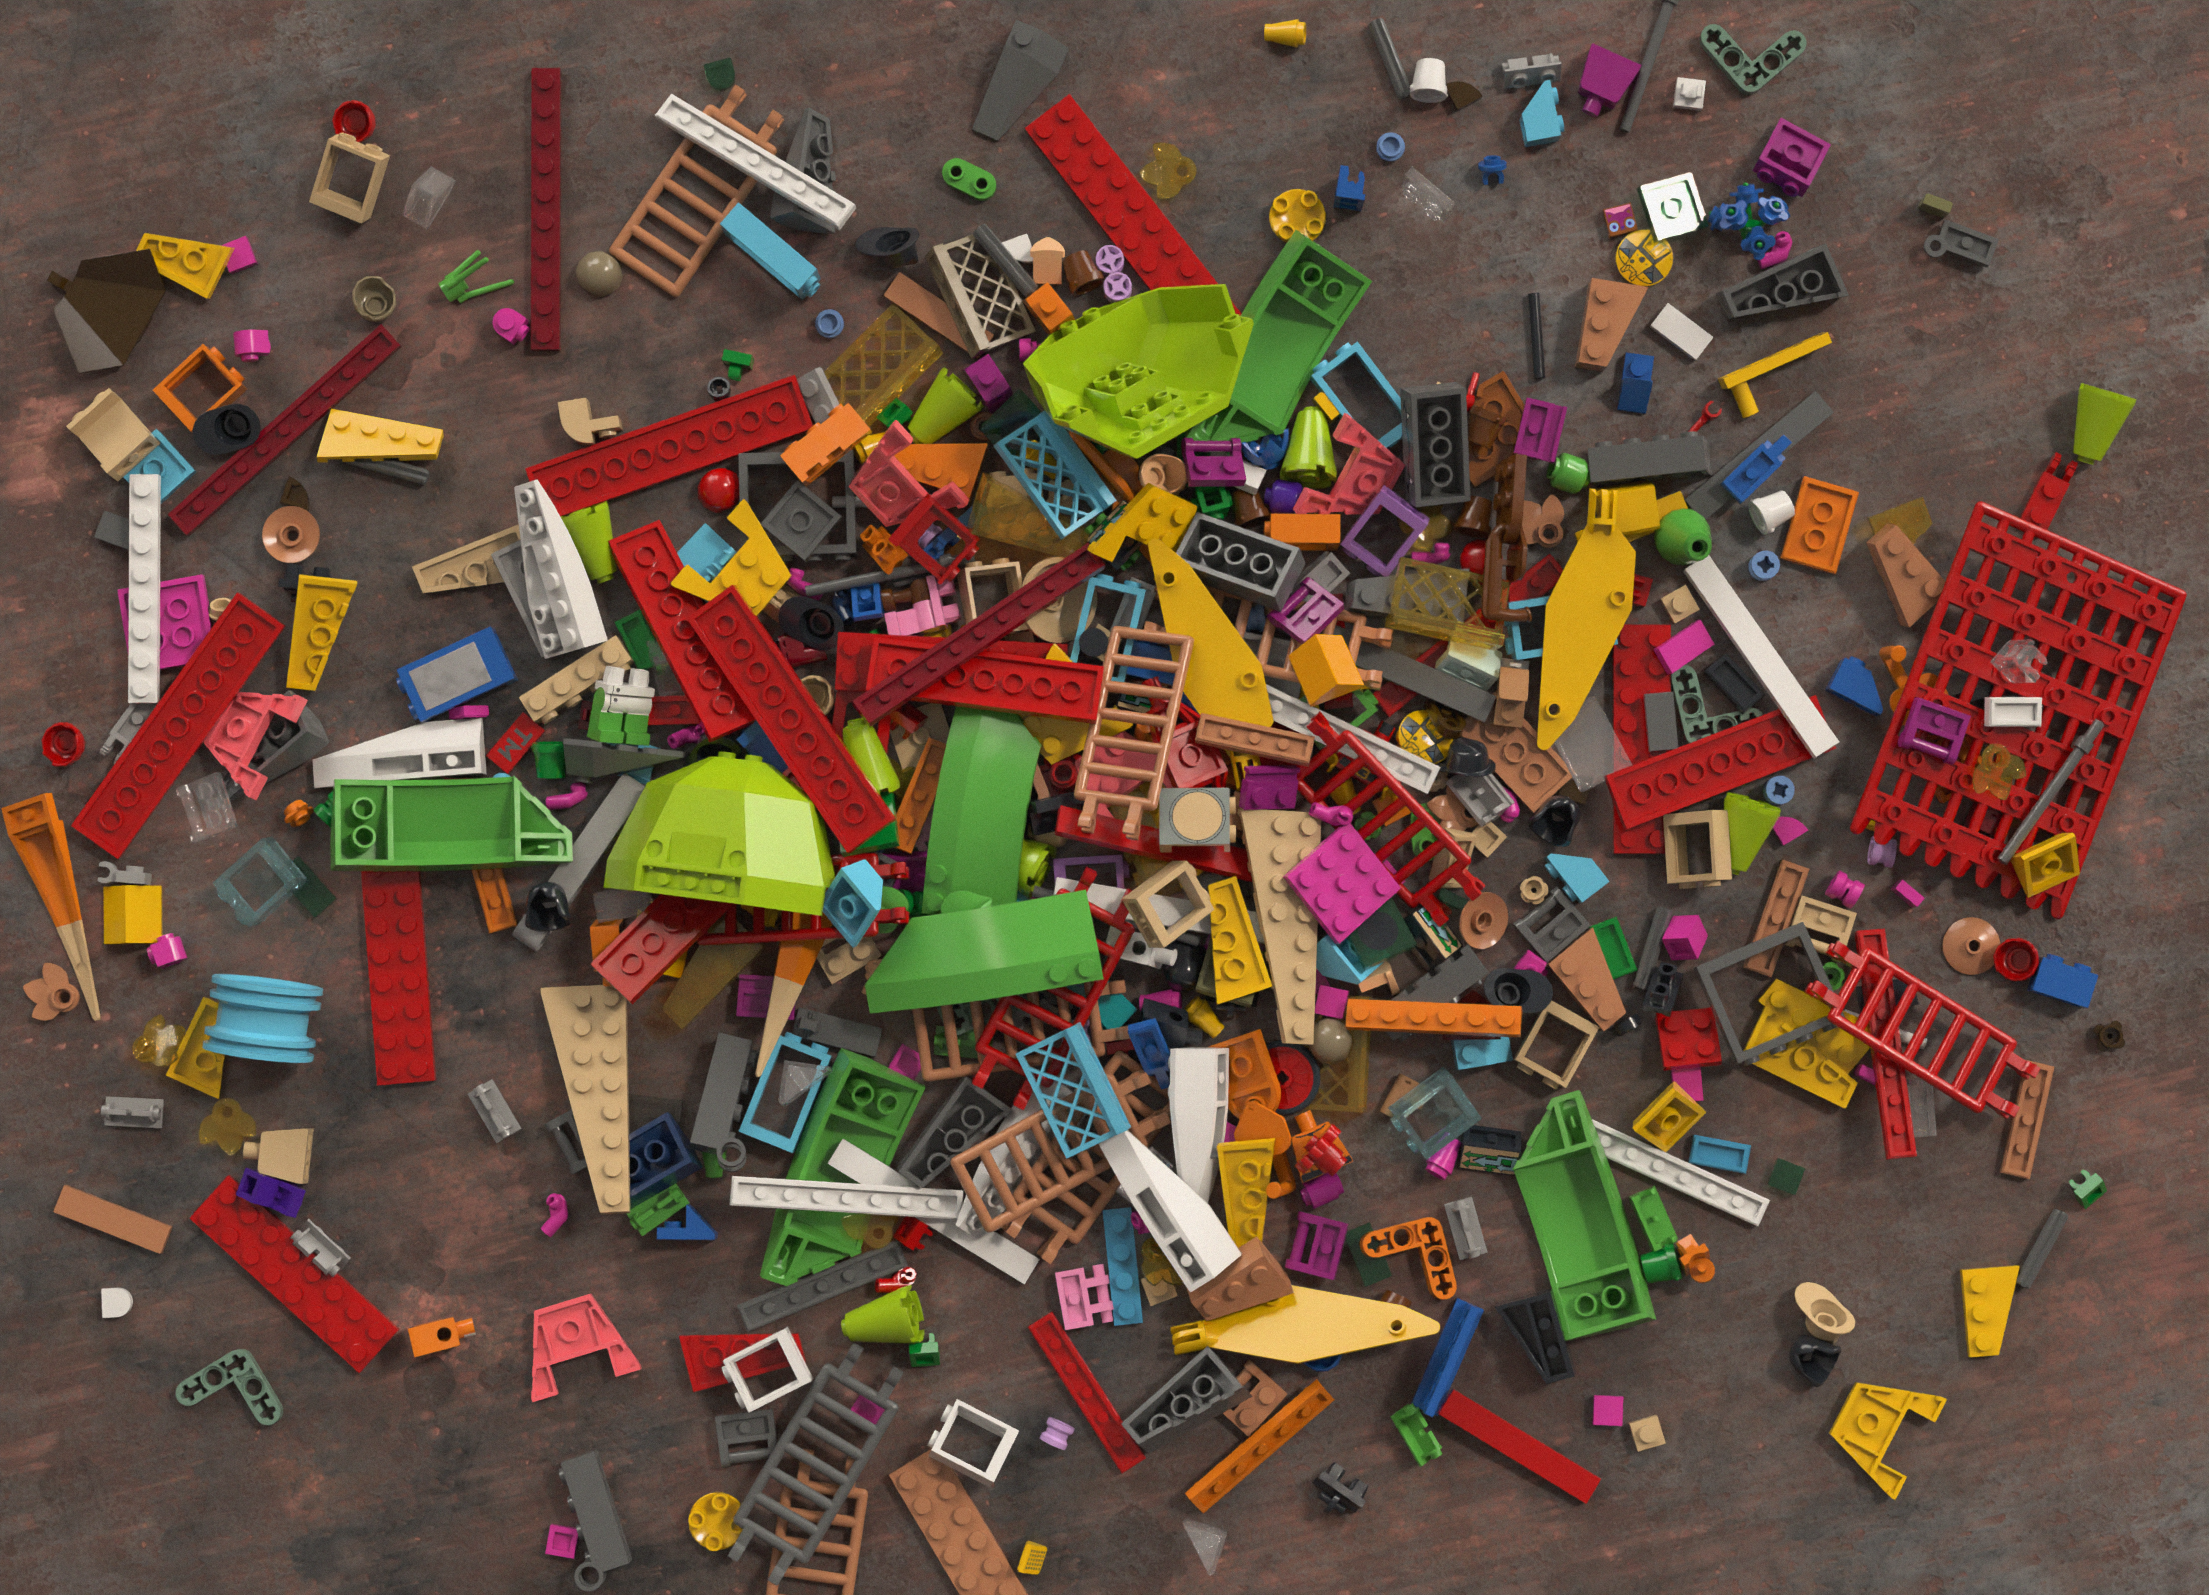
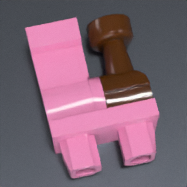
[880,575,962,636]

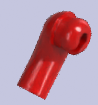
[875,1267,917,1293]

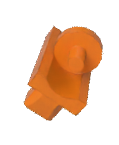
[860,525,909,575]
[1676,1234,1715,1283]

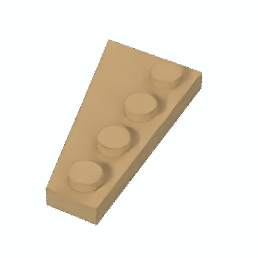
[412,524,521,593]

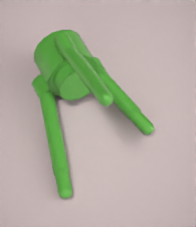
[439,250,514,303]

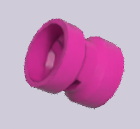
[1825,870,1865,909]

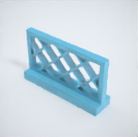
[994,410,1117,539]
[1016,1022,1131,1159]

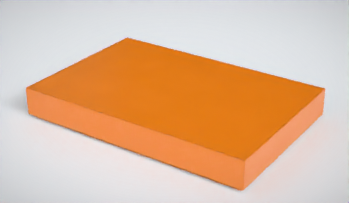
[1779,476,1859,575]

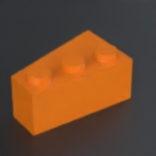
[780,403,872,487]
[894,443,989,502]

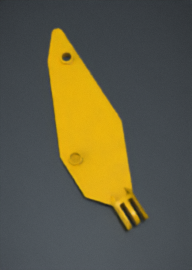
[1537,488,1636,750]
[1148,538,1274,791]
[1170,1285,1440,1364]

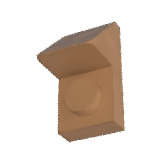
[1493,666,1529,728]

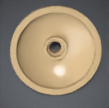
[1021,557,1097,643]

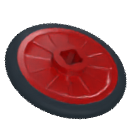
[1254,1040,1320,1115]

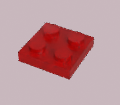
[1655,1008,1722,1071]

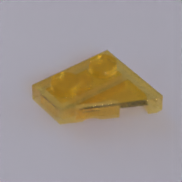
[1867,497,1933,545]

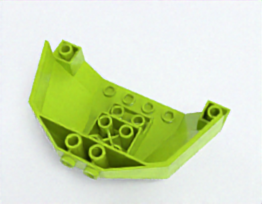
[1023,284,1254,459]
[603,751,835,916]

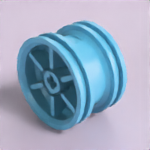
[202,974,323,1063]

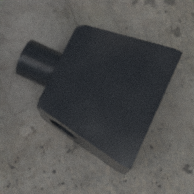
[1134,998,1203,1059]

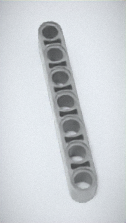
[512,773,645,952]

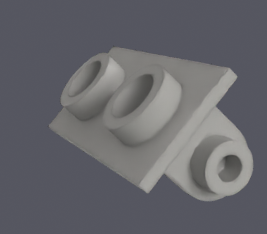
[1501,53,1562,89]
[468,1079,522,1143]
[101,1096,164,1128]
[1444,1197,1488,1260]
[291,1219,351,1277]

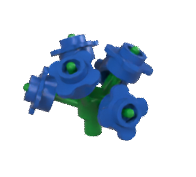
[1708,182,1790,260]

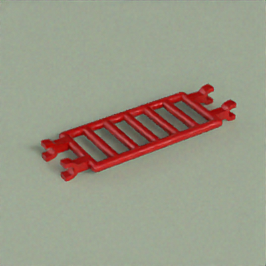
[1285,711,1485,927]
[697,853,909,945]
[972,866,1135,1110]
[1804,941,2040,1119]

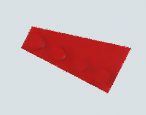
[679,1333,806,1392]

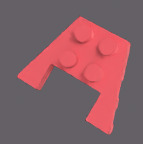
[1293,413,1405,515]
[849,420,969,527]
[203,692,308,800]
[1075,731,1173,818]
[531,1293,642,1402]

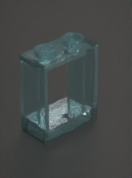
[213,837,308,927]
[1388,1067,1482,1160]

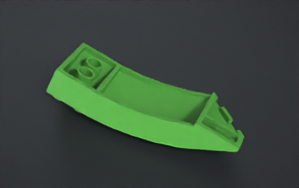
[1185,230,1372,443]
[922,706,1042,915]
[330,776,573,872]
[865,889,1103,1013]
[760,1048,926,1286]
[1512,1090,1656,1341]

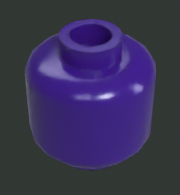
[1264,479,1303,514]

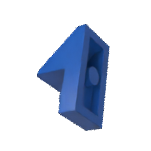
[1617,352,1654,414]
[850,575,885,621]
[657,1204,718,1240]

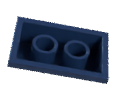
[629,1112,703,1210]

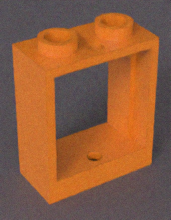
[153,344,247,433]
[1263,514,1340,551]

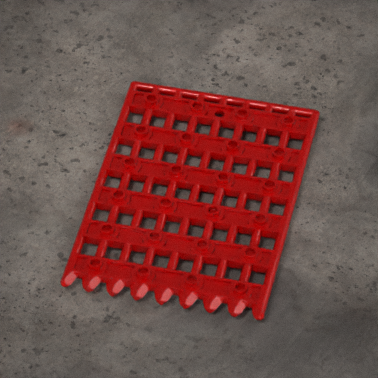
[1850,501,2187,920]

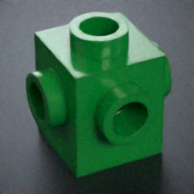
[1189,486,1232,521]

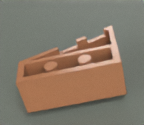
[1575,278,1648,372]
[1866,523,1945,627]
[1546,928,1626,1032]
[1186,1236,1294,1321]

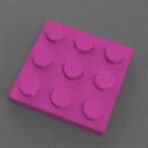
[117,574,213,670]
[1283,823,1401,944]

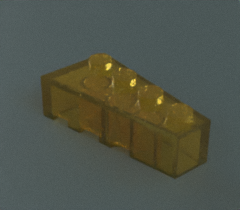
[662,913,767,1029]

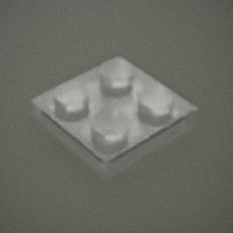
[1401,167,1456,223]

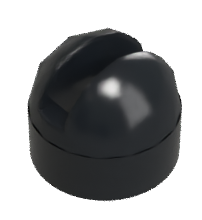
[707,377,731,402]

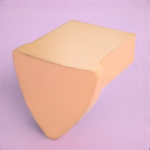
[1030,237,1065,284]
[1358,961,1400,996]

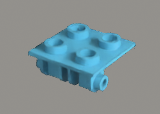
[677,523,737,603]

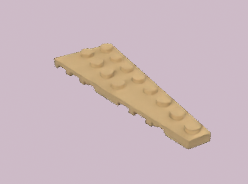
[1237,808,1321,1044]
[541,985,630,1215]

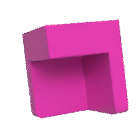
[1662,915,1708,960]

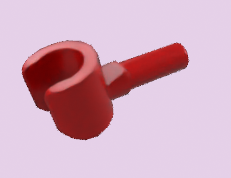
[1466,372,1480,411]
[1688,401,1722,432]

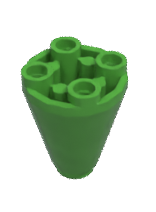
[1654,508,1712,566]

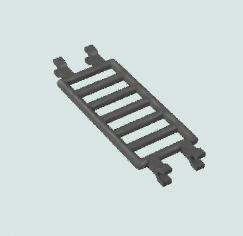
[728,1343,904,1586]

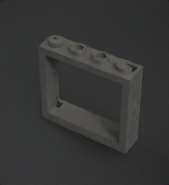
[738,450,858,563]
[1693,922,1845,1066]

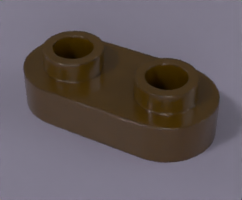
[1424,698,1466,739]

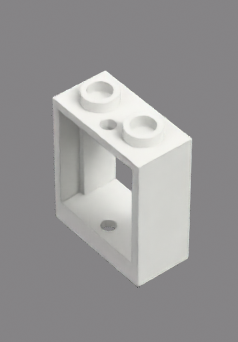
[721,1327,813,1412]
[927,1399,1019,1487]

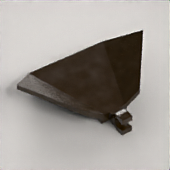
[47,249,166,374]

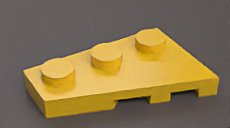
[136,233,235,299]
[166,996,225,1099]
[1960,1265,2020,1357]

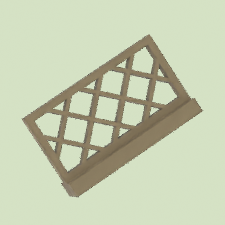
[925,235,1036,359]

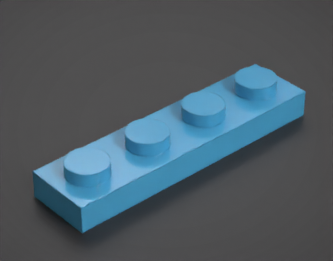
[1103,1207,1143,1326]

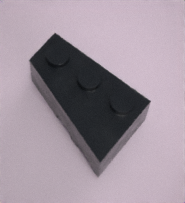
[1495,1289,1576,1384]

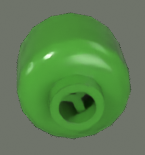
[1546,453,1591,494]

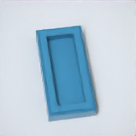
[1688,1135,1751,1174]

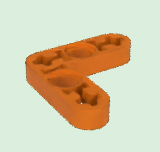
[1360,1217,1457,1299]

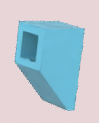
[1519,80,1564,147]
[1544,853,1609,903]

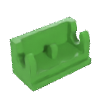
[1628,1186,1678,1251]

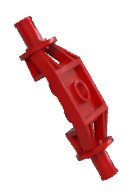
[1141,676,1228,788]

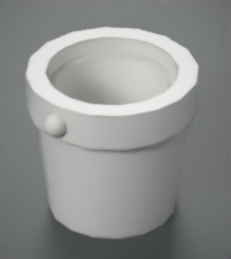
[1410,58,1448,103]
[1748,491,1795,535]

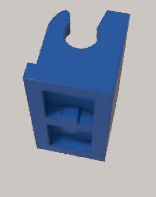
[1333,165,1365,212]

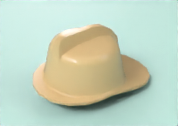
[1794,1282,1855,1344]

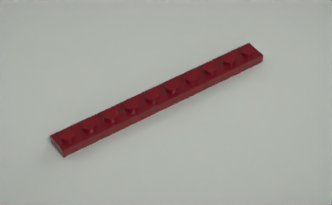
[531,68,561,351]
[168,324,402,536]
[852,543,1105,727]

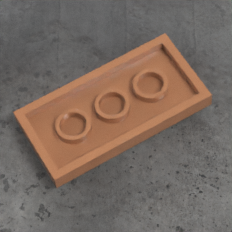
[1461,691,1575,813]

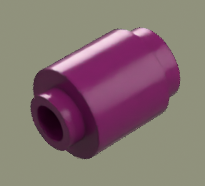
[1299,1173,1344,1209]

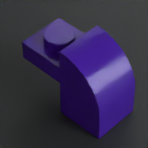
[236,1168,306,1218]

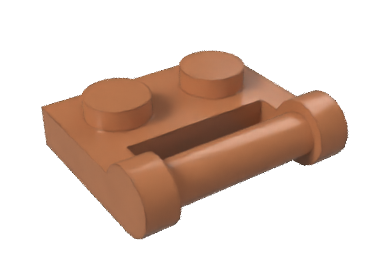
[1223,1359,1287,1437]

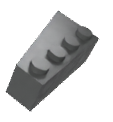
[1715,243,1849,319]
[1588,432,1712,485]
[1344,568,1470,629]
[1384,945,1489,1043]
[896,1076,1013,1188]
[1121,1346,1253,1453]

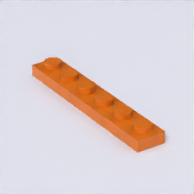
[1346,999,1522,1038]
[1185,1379,1334,1514]

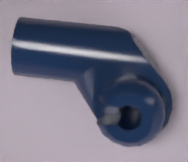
[832,588,855,626]

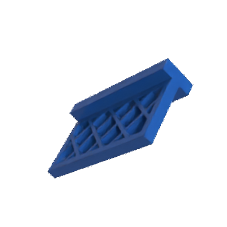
[1411,1298,1484,1417]

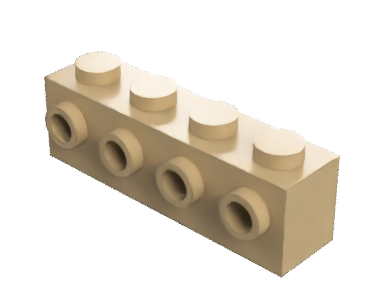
[519,635,634,724]

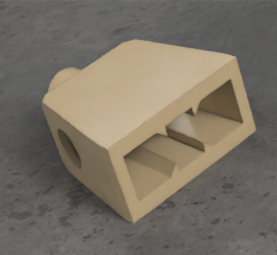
[243,1128,314,1184]

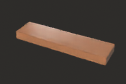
[884,272,994,360]
[1195,713,1315,767]
[1743,859,1810,977]
[2000,1060,2054,1179]
[54,1185,173,1254]

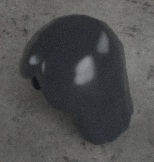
[1528,795,1581,847]
[525,882,572,932]
[1162,942,1206,992]
[1789,1335,1841,1387]

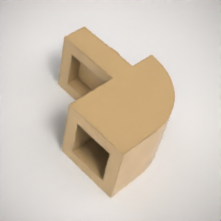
[558,398,623,447]

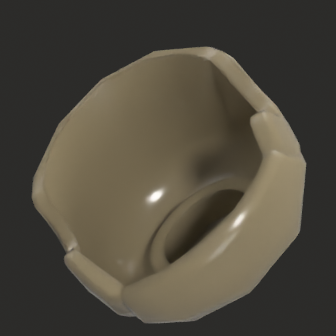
[576,251,623,297]
[352,276,397,323]
[1308,1018,1352,1065]

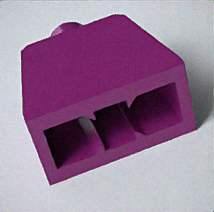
[1577,43,1642,118]
[962,354,1016,415]

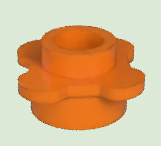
[284,800,314,827]

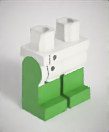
[587,666,655,746]

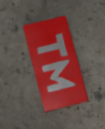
[486,712,546,774]

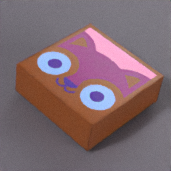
[1602,202,1638,238]

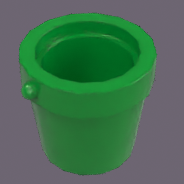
[531,741,566,779]
[1640,1243,1683,1283]

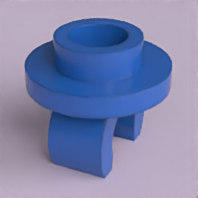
[1478,155,1507,185]

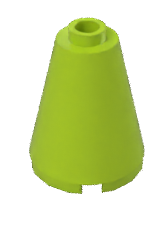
[907,367,985,444]
[2073,383,2137,465]
[1280,406,1337,489]
[561,501,617,584]
[843,718,901,796]
[1724,792,1781,875]
[1018,838,1057,898]
[841,1285,924,1343]

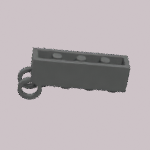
[690,1033,757,1173]
[558,1449,632,1591]

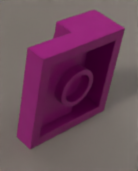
[1752,118,1831,197]

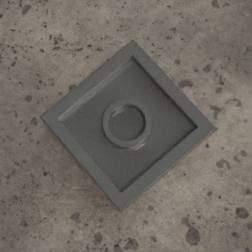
[761,480,842,562]

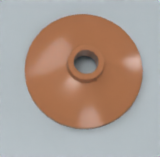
[262,506,320,563]
[1459,892,1508,949]
[1942,917,2000,975]

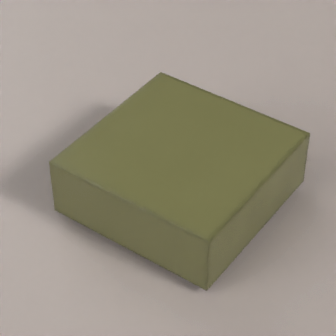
[1917,193,1953,218]

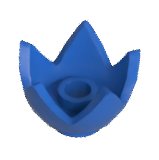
[1241,428,1289,470]

